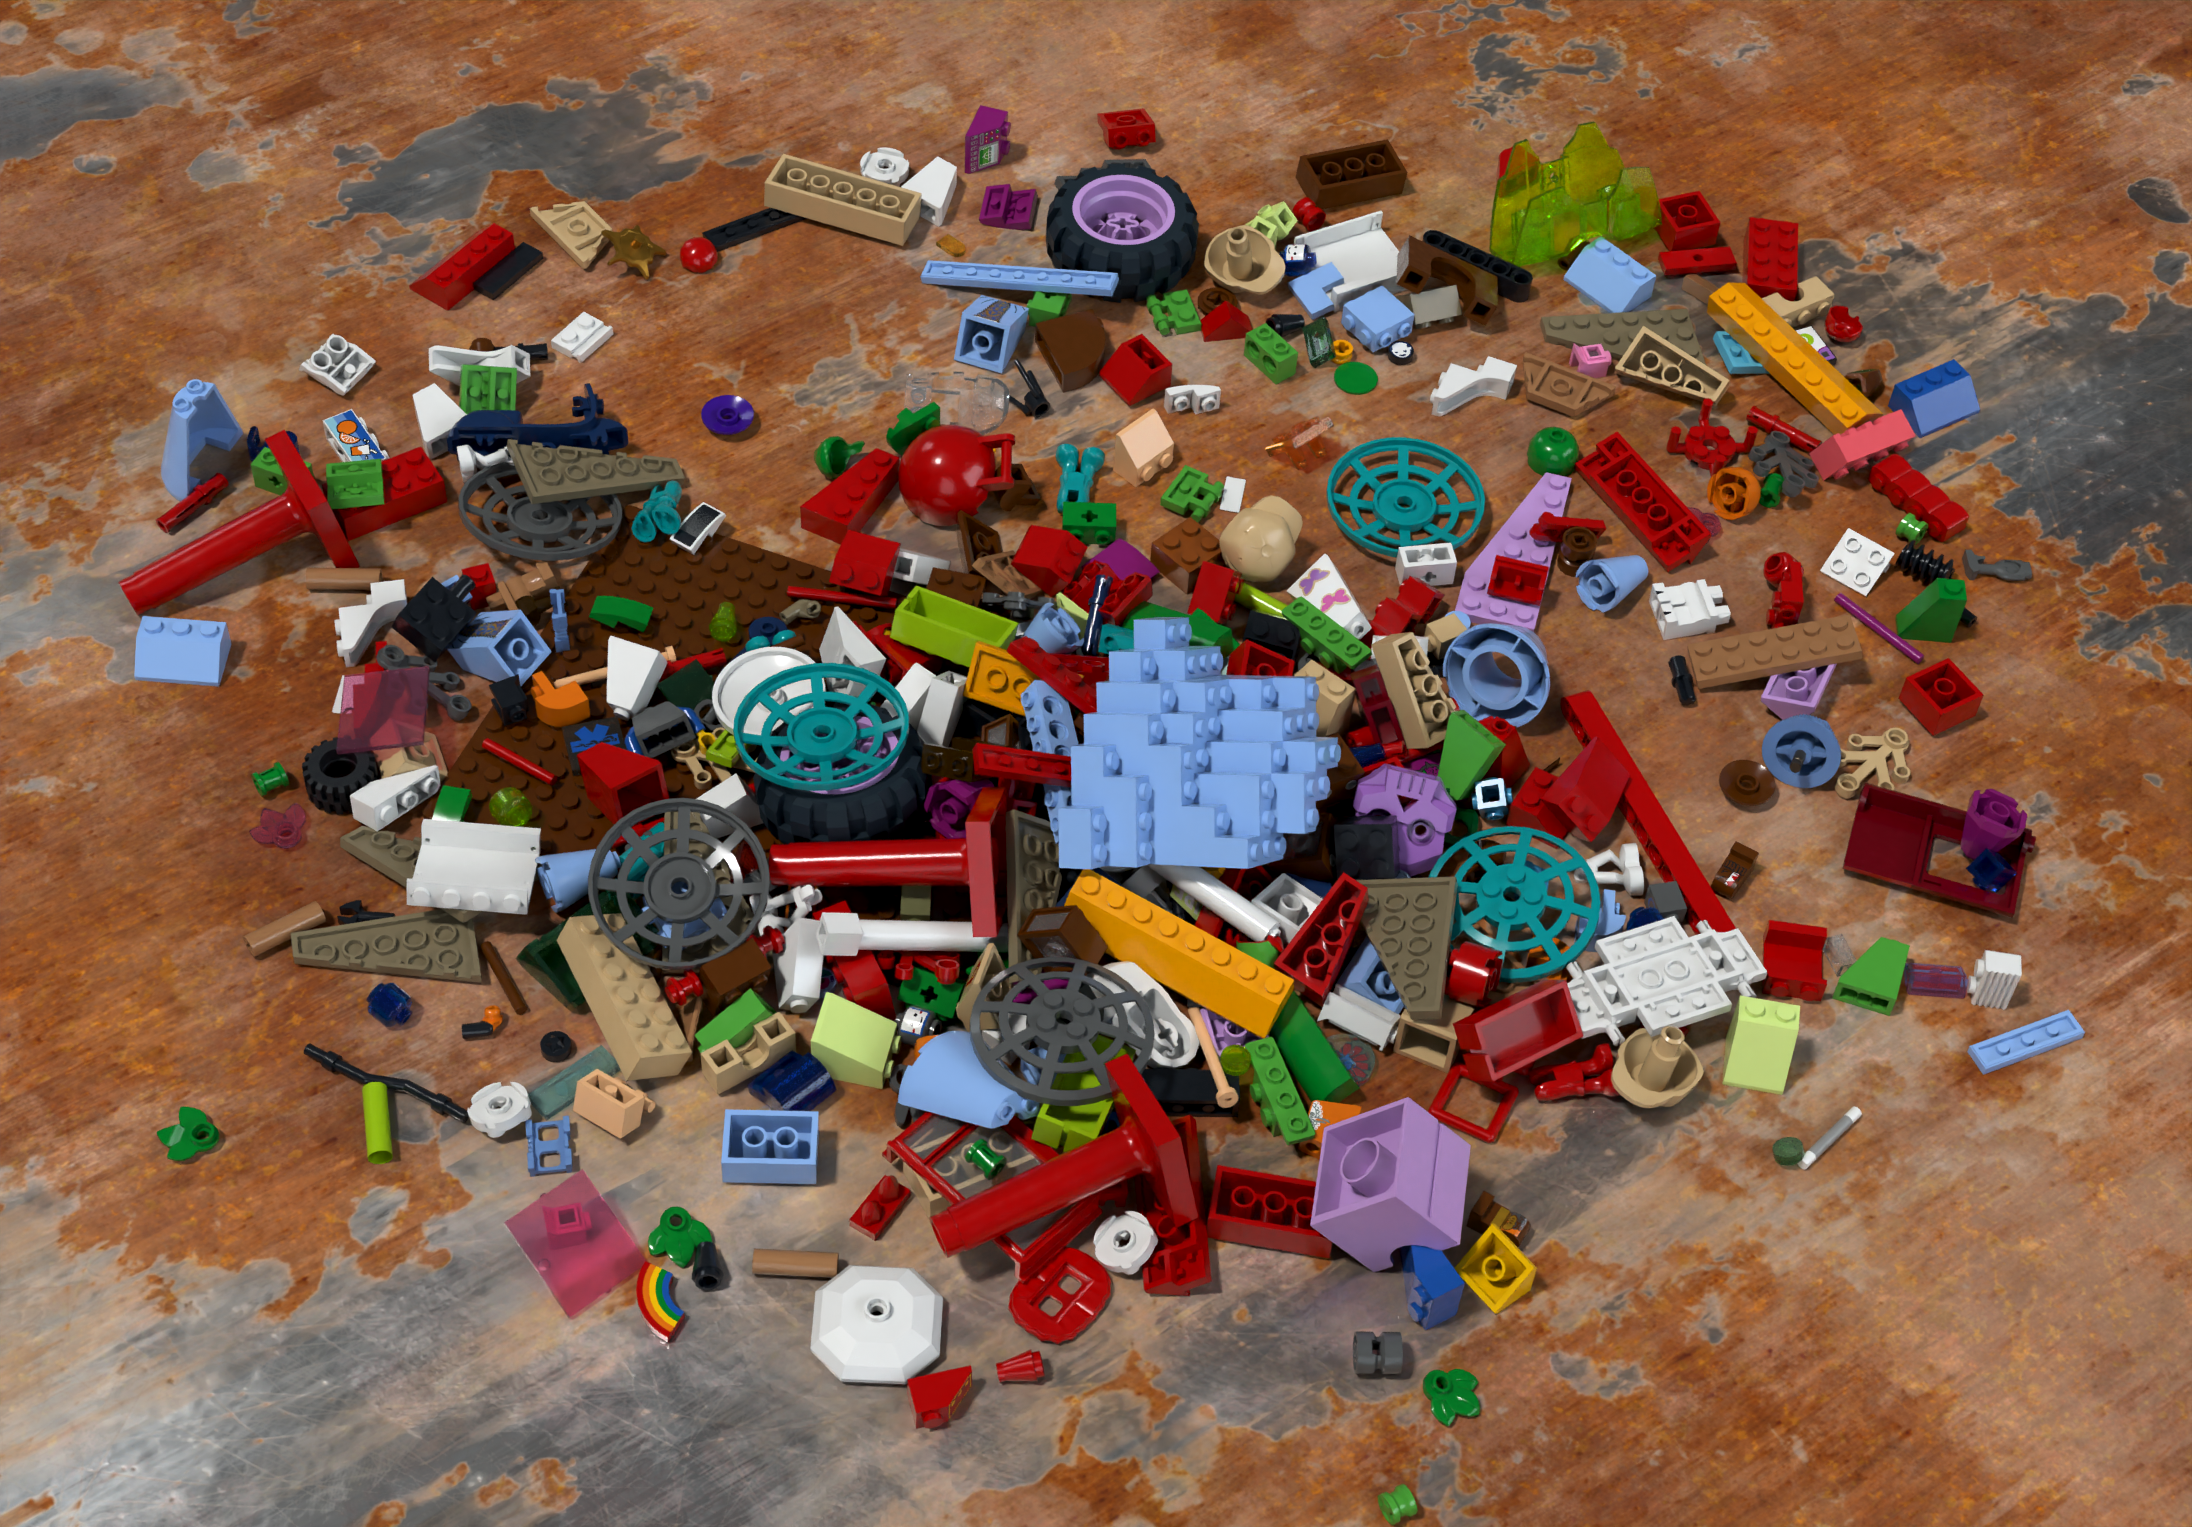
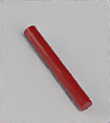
[482,738,557,786]

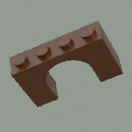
[1396,235,1498,326]

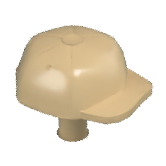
[1204,225,1286,295]
[1219,495,1303,583]
[1611,1026,1704,1108]

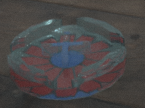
[1327,1033,1375,1087]

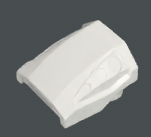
[299,334,376,396]

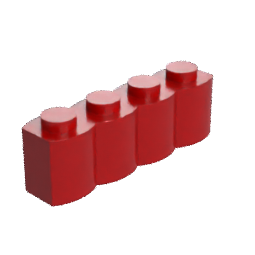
[1868,454,1969,542]

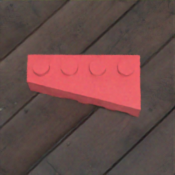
[1809,409,1916,481]

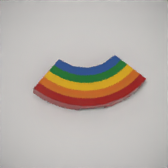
[636,1261,685,1342]

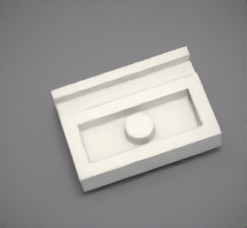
[551,312,613,363]

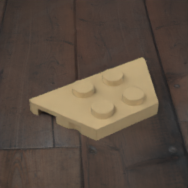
[530,201,612,269]

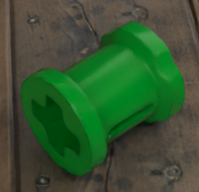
[1759,473,1784,508]
[251,762,289,797]
[965,1139,1007,1180]

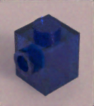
[1966,848,2017,893]

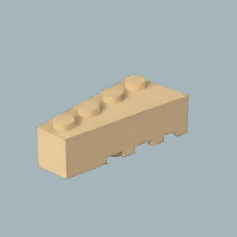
[1615,326,1730,406]
[1371,632,1456,749]

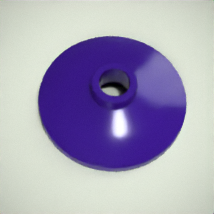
[701,395,754,435]

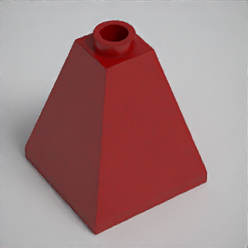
[872,634,946,699]
[1481,716,1530,801]

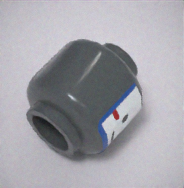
[895,1005,941,1046]

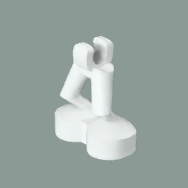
[456,445,515,483]
[1574,843,1644,896]
[749,885,822,936]

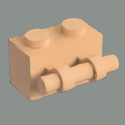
[573,1069,656,1139]

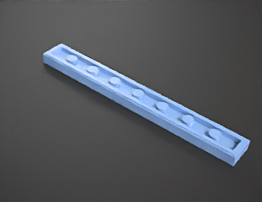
[920,260,1119,296]

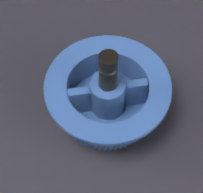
[1762,714,1841,788]

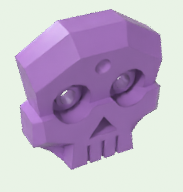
[1352,763,1457,877]

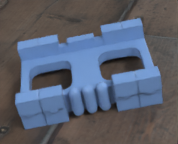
[550,589,570,652]
[525,1116,572,1177]

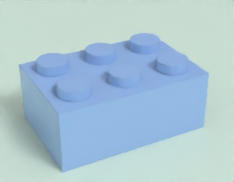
[721,1109,819,1184]

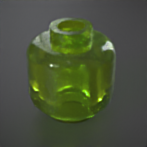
[489,787,532,827]

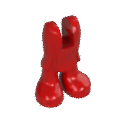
[1528,1043,1620,1101]

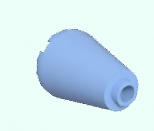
[1576,555,1648,612]
[1021,603,1084,654]
[535,849,621,913]

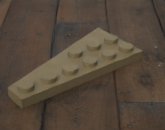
[506,439,685,504]
[1005,810,1062,989]
[291,909,482,983]

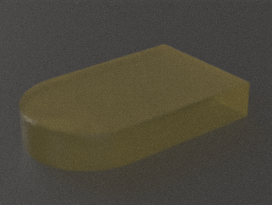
[936,234,966,257]

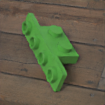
[1281,596,1372,674]
[1245,1037,1315,1145]

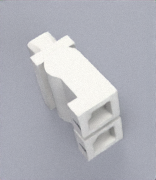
[1649,579,1731,640]

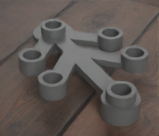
[1748,431,1819,498]
[982,592,1057,620]
[376,645,471,721]

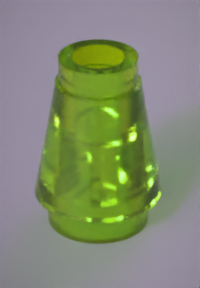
[709,602,737,641]

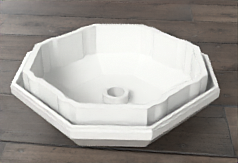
[810,1265,943,1384]

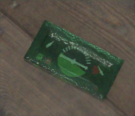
[1302,316,1336,368]

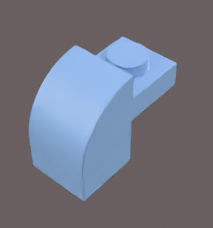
[1574,889,1626,952]

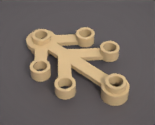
[670,727,757,790]
[1835,728,1911,799]

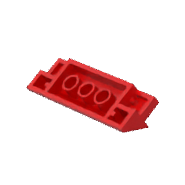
[1575,431,1711,572]
[1135,1115,1212,1296]

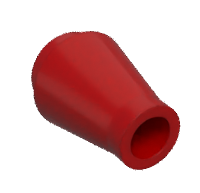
[996,1349,1045,1382]

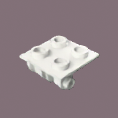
[1820,528,1895,597]

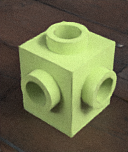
[1258,201,1298,241]

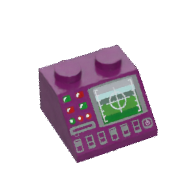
[965,105,1011,174]

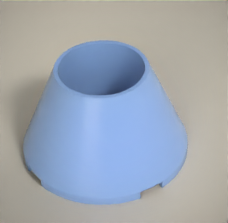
[1443,623,1550,727]

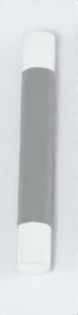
[1797,1106,1862,1170]

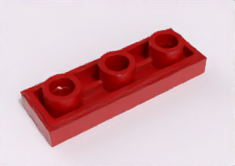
[1658,246,1737,276]

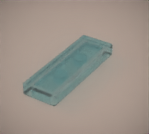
[528,1045,620,1121]

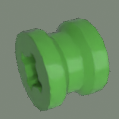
[1896,513,1929,545]
[1378,1484,1417,1525]

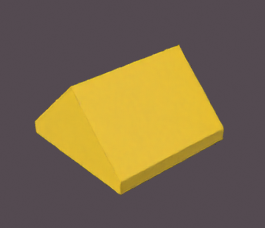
[1454,1223,1537,1314]

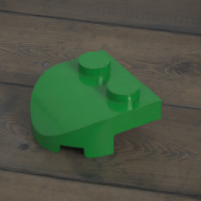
[886,402,940,456]

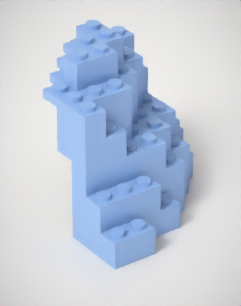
[1058,617,1341,869]

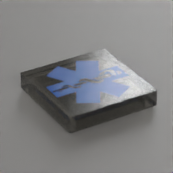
[562,716,626,776]

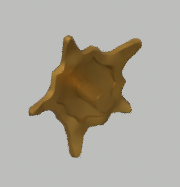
[601,225,666,280]

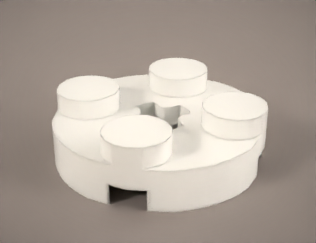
[860,147,909,187]
[467,1082,532,1138]
[1093,1211,1158,1275]

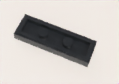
[473,242,543,300]

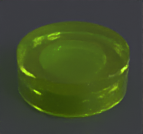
[1220,1045,1251,1076]

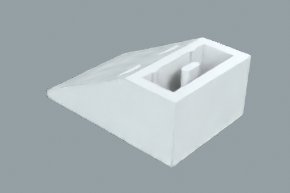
[819,607,886,701]

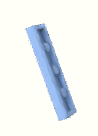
[1967,1010,2085,1075]

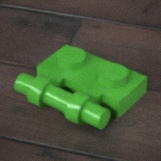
[1146,289,1201,335]
[1160,465,1224,522]

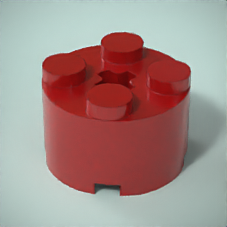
[1444,941,1503,1008]

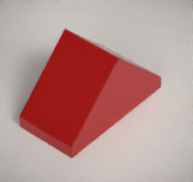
[1200,301,1252,342]

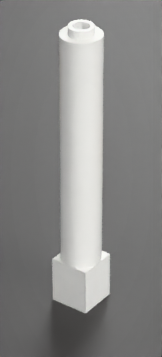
[1147,864,1281,942]
[816,912,1008,956]

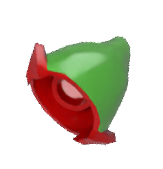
[1232,934,1284,969]

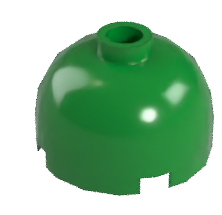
[1527,427,1579,476]

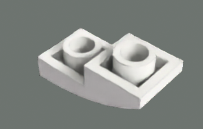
[1164,385,1221,415]

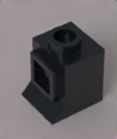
[489,674,529,726]

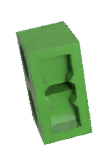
[1244,323,1298,384]

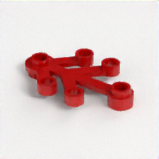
[876,950,960,984]

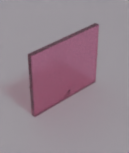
[336,666,430,754]
[503,1169,646,1318]

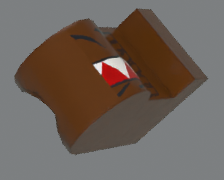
[1711,841,1759,899]

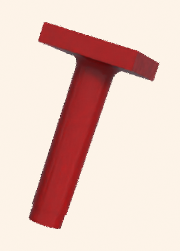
[119,429,360,616]
[769,787,1008,937]
[929,1054,1199,1258]

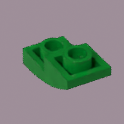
[589,596,653,632]
[432,785,473,822]

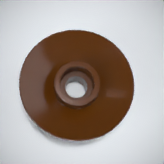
[1719,760,1776,806]

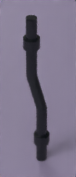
[304,1043,469,1122]

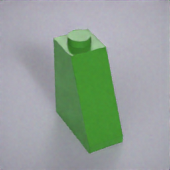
[1438,710,1506,801]
[1832,937,1910,1016]
[695,988,777,1053]

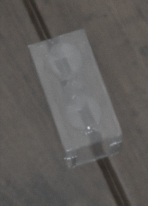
[1822,934,1857,977]

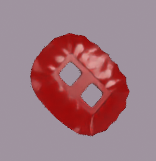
[1008,1247,1112,1344]

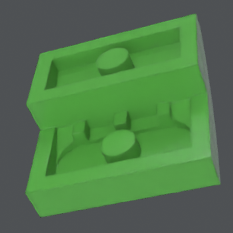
[459,364,517,414]
[326,459,384,509]

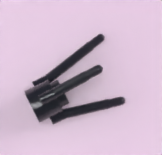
[1001,359,1050,417]

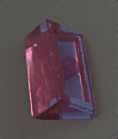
[1904,963,1968,998]

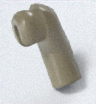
[779,599,821,624]

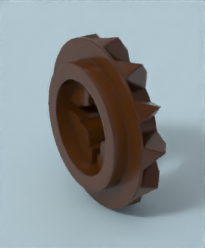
[1198,287,1238,315]

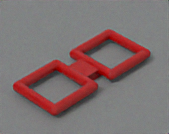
[1428,1008,1536,1143]

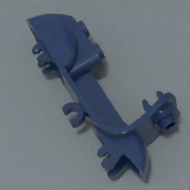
[447,383,628,462]

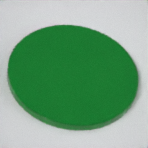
[1334,362,1378,395]

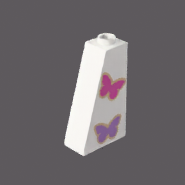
[1287,554,1372,640]

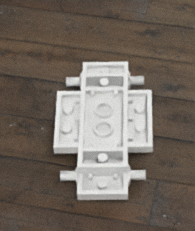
[1566,916,1767,1046]

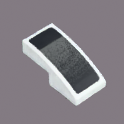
[670,502,726,555]

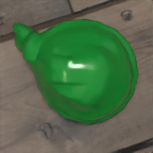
[814,436,865,479]

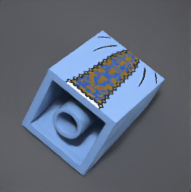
[954,295,1029,374]
[447,610,552,686]

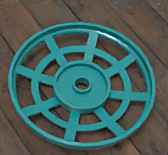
[1326,437,1485,558]
[733,663,909,791]
[1428,826,1601,983]

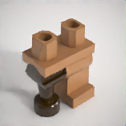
[486,560,568,626]

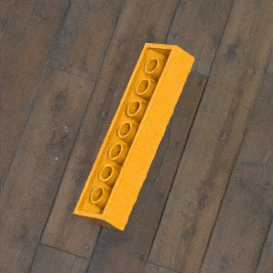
[1707,282,1883,435]
[1064,869,1294,1039]

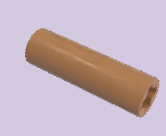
[306,568,383,590]
[243,901,326,957]
[752,1249,839,1278]

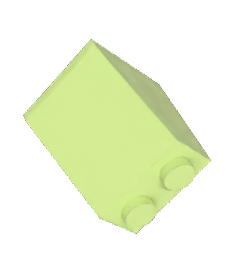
[811,992,901,1089]
[1722,995,1800,1095]

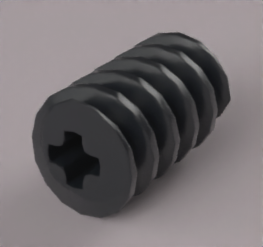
[1894,540,1955,584]

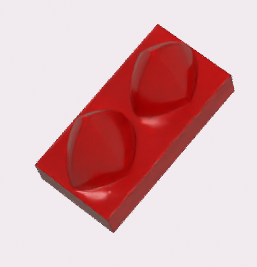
[849,1175,911,1241]

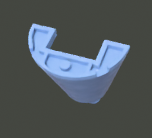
[161,379,243,501]
[898,1031,1040,1129]

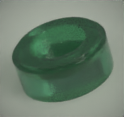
[1772,1137,1805,1166]

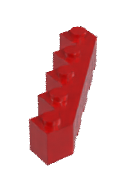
[1316,576,1444,687]

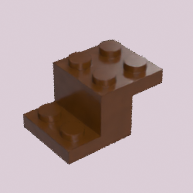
[926,567,1012,620]

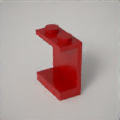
[1762,920,1827,1001]

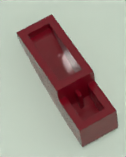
[1350,664,1407,749]

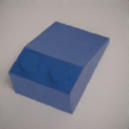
[1399,1245,1465,1331]

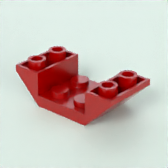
[1063,560,1153,627]

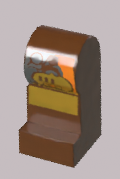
[1466,1191,1531,1247]

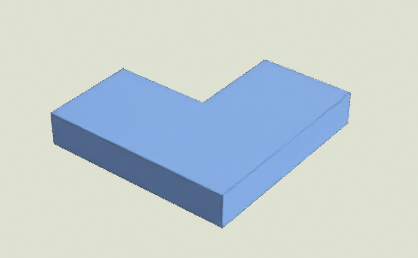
[1288,262,1344,320]

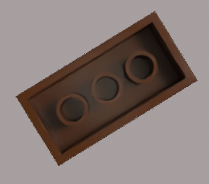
[1296,139,1408,209]

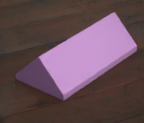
[1761,664,1837,720]

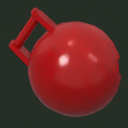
[898,425,1015,526]

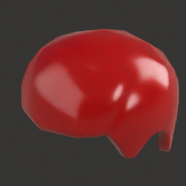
[679,237,718,273]
[1824,305,1863,343]

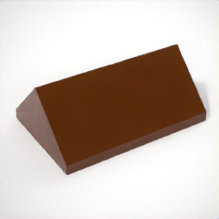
[957,510,1005,595]

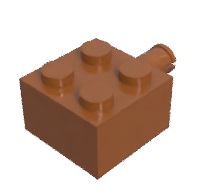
[1150,517,1226,594]

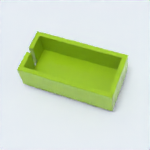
[890,585,1019,667]
[1031,1035,1136,1152]

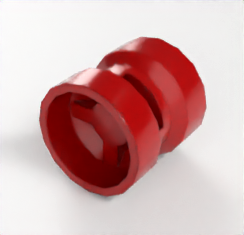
[1292,197,1326,232]

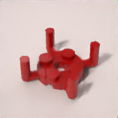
[1666,398,1758,477]

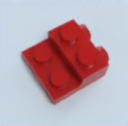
[1097,108,1156,149]
[1766,561,1804,629]

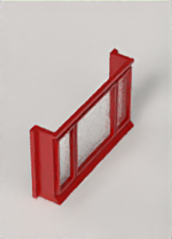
[882,1111,1103,1284]

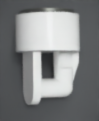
[1120,865,1173,913]

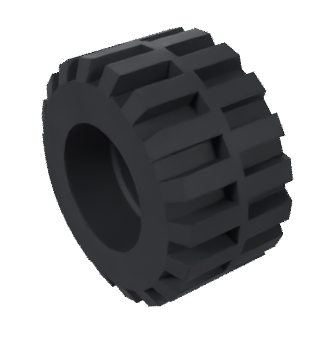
[302,737,379,815]

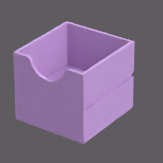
[1310,1097,1471,1272]

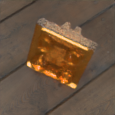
[1265,416,1334,470]

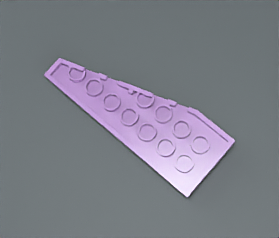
[1455,472,1572,632]

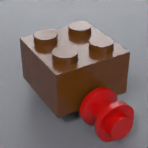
[665,925,785,1017]

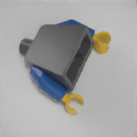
[625,702,716,758]

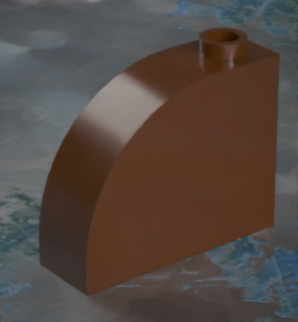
[1035,309,1106,393]

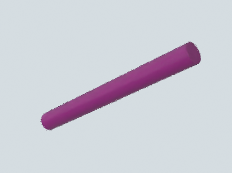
[1834,593,1924,664]

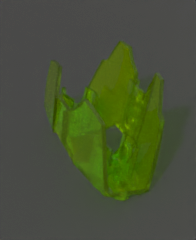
[1489,121,1662,267]

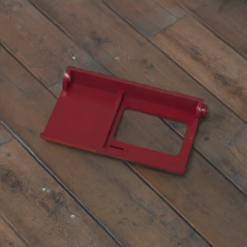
[1842,782,2036,918]

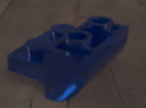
[747,1050,837,1111]

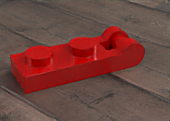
[1529,512,1607,542]

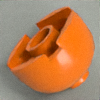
[1707,467,1761,520]

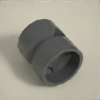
[1353,1331,1403,1374]

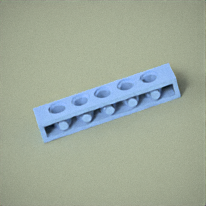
[1021,680,1079,844]

